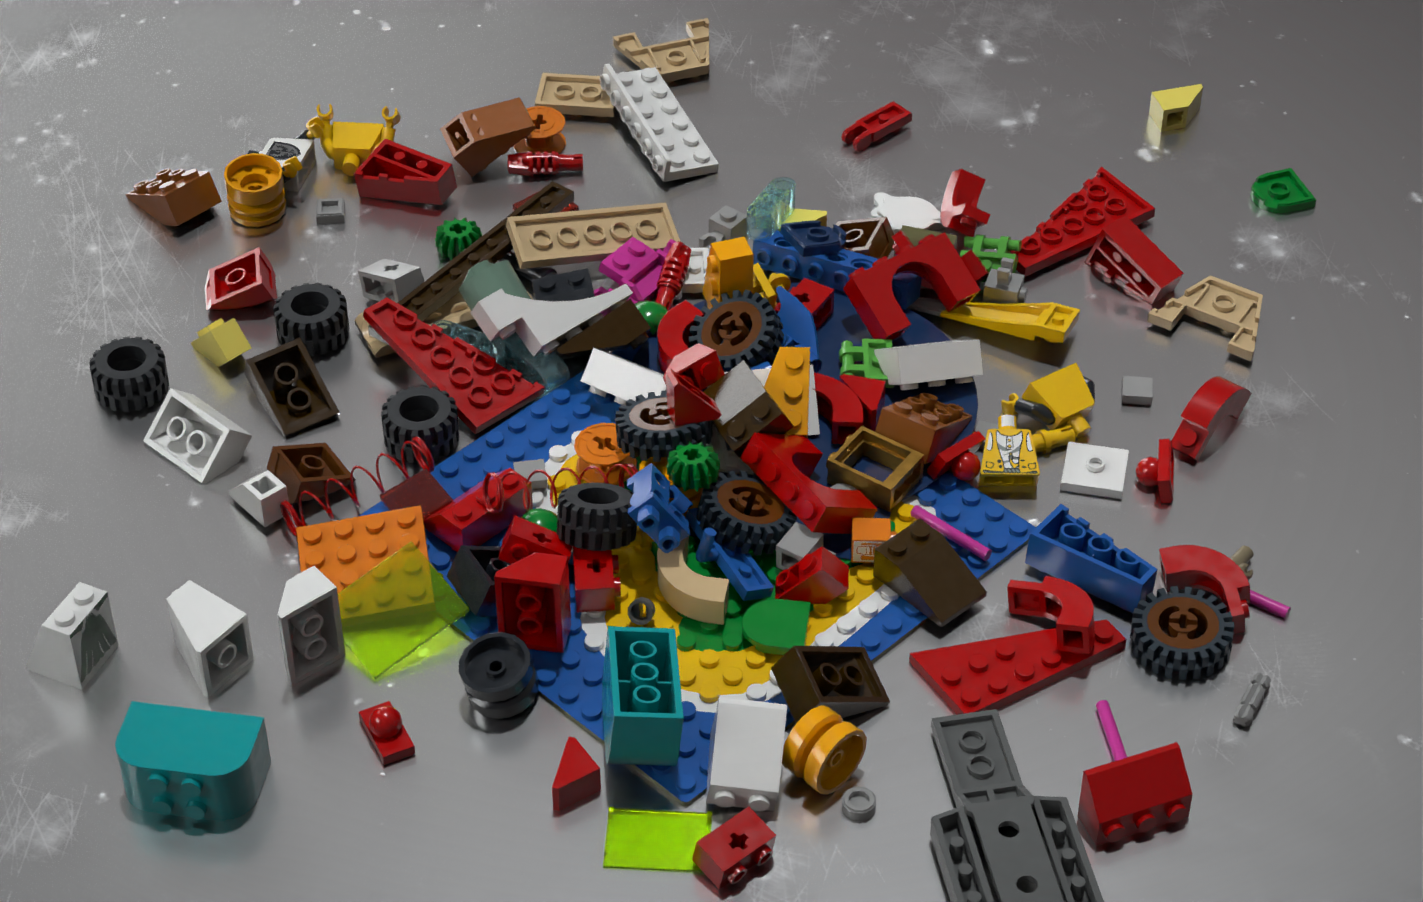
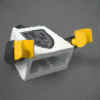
[248,116,325,192]

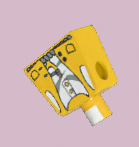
[978,415,1040,486]

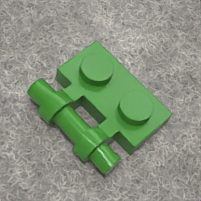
[960,234,1022,282]
[839,339,894,388]

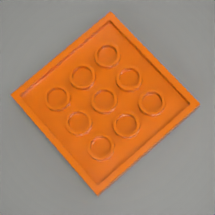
[296,505,436,628]

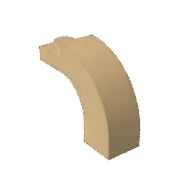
[657,536,729,625]

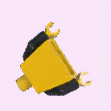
[1001,363,1095,438]

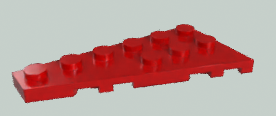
[1009,166,1155,277]
[363,297,545,434]
[909,619,1127,715]

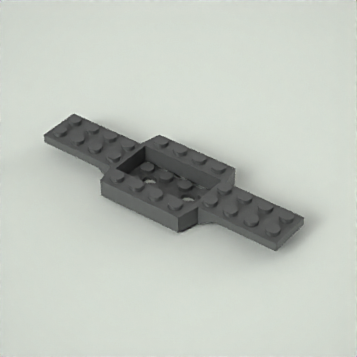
[930,709,1104,902]

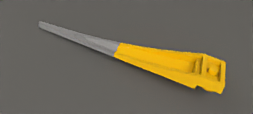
[908,297,1080,343]

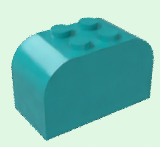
[602,626,684,766]
[115,701,271,821]

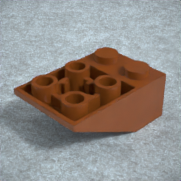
[440,97,536,177]
[125,168,222,226]
[875,393,973,464]

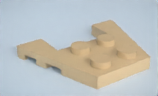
[613,18,709,82]
[1147,275,1263,361]

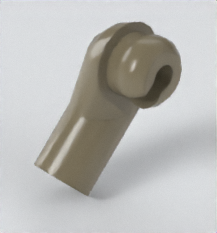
[1230,545,1254,581]

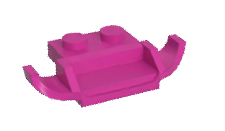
[598,237,676,304]

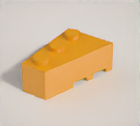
[703,237,754,309]
[764,347,810,438]

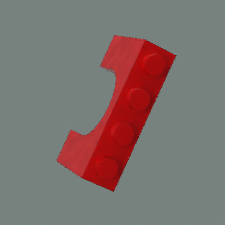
[843,232,981,340]
[740,432,878,534]

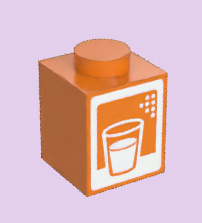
[851,518,897,563]

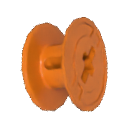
[514,106,566,154]
[574,423,637,485]

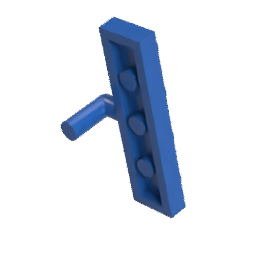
[685,508,774,601]

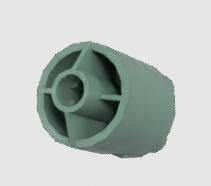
[459,260,531,346]

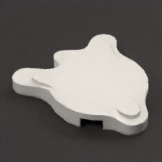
[870,192,944,235]

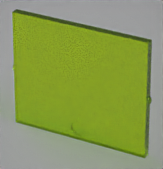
[338,541,470,680]

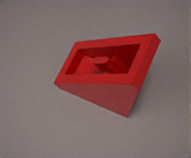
[666,368,722,426]
[839,374,886,431]
[552,736,601,811]

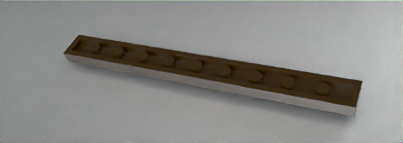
[368,181,574,346]

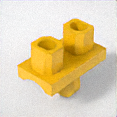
[753,263,791,309]

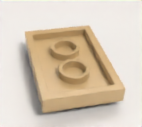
[535,73,616,117]

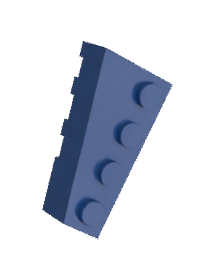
[1025,504,1158,613]

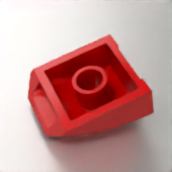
[205,247,278,311]

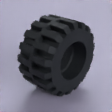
[273,283,350,356]
[89,336,169,412]
[381,385,459,463]
[557,483,637,551]

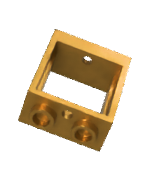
[826,426,924,512]

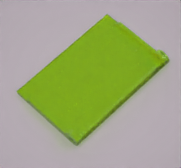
[603,806,712,873]

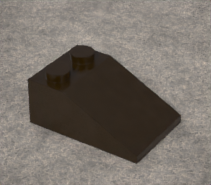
[557,299,651,358]
[245,338,340,438]
[703,360,794,464]
[873,519,987,627]
[771,646,890,724]

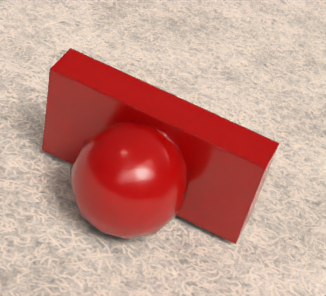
[927,431,986,481]
[1135,439,1174,503]
[359,701,415,765]

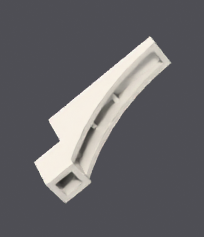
[471,284,633,357]

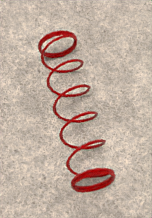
[280,436,435,537]
[482,463,638,513]

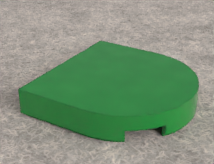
[1250,168,1316,214]
[742,599,811,655]

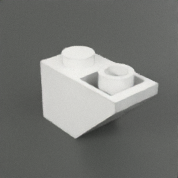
[228,470,289,527]

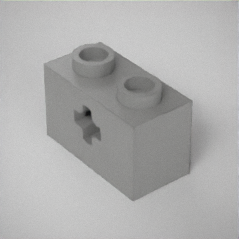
[358,259,424,303]

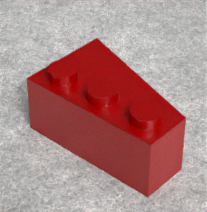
[354,139,457,205]
[1084,215,1184,305]

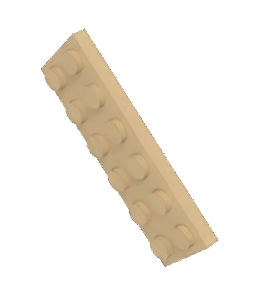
[505,202,680,269]

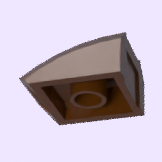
[836,217,894,259]
[267,443,356,504]

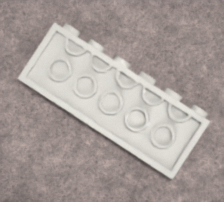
[600,64,719,182]

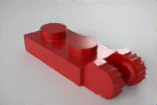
[841,101,912,151]

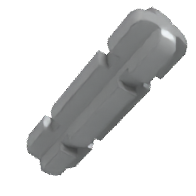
[1233,673,1271,727]

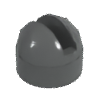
[628,597,656,625]

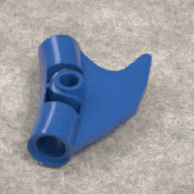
[749,286,822,373]

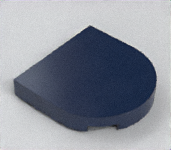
[780,221,846,257]

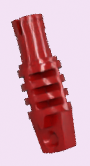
[507,151,583,176]
[655,241,691,311]

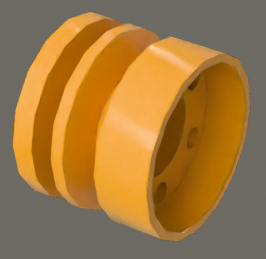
[224,153,286,227]

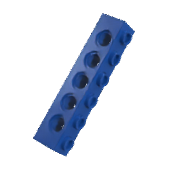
[752,228,922,310]

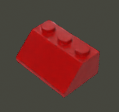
[424,468,533,552]
[494,552,571,653]
[1077,742,1193,846]

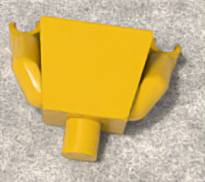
[316,104,401,176]

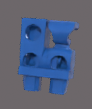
[627,463,694,553]

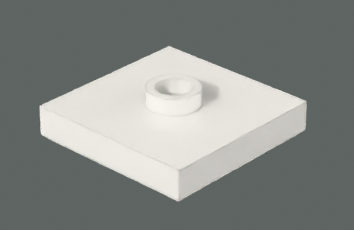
[1060,442,1129,499]

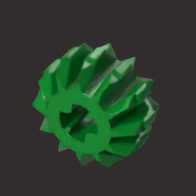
[435,217,482,260]
[666,442,720,492]

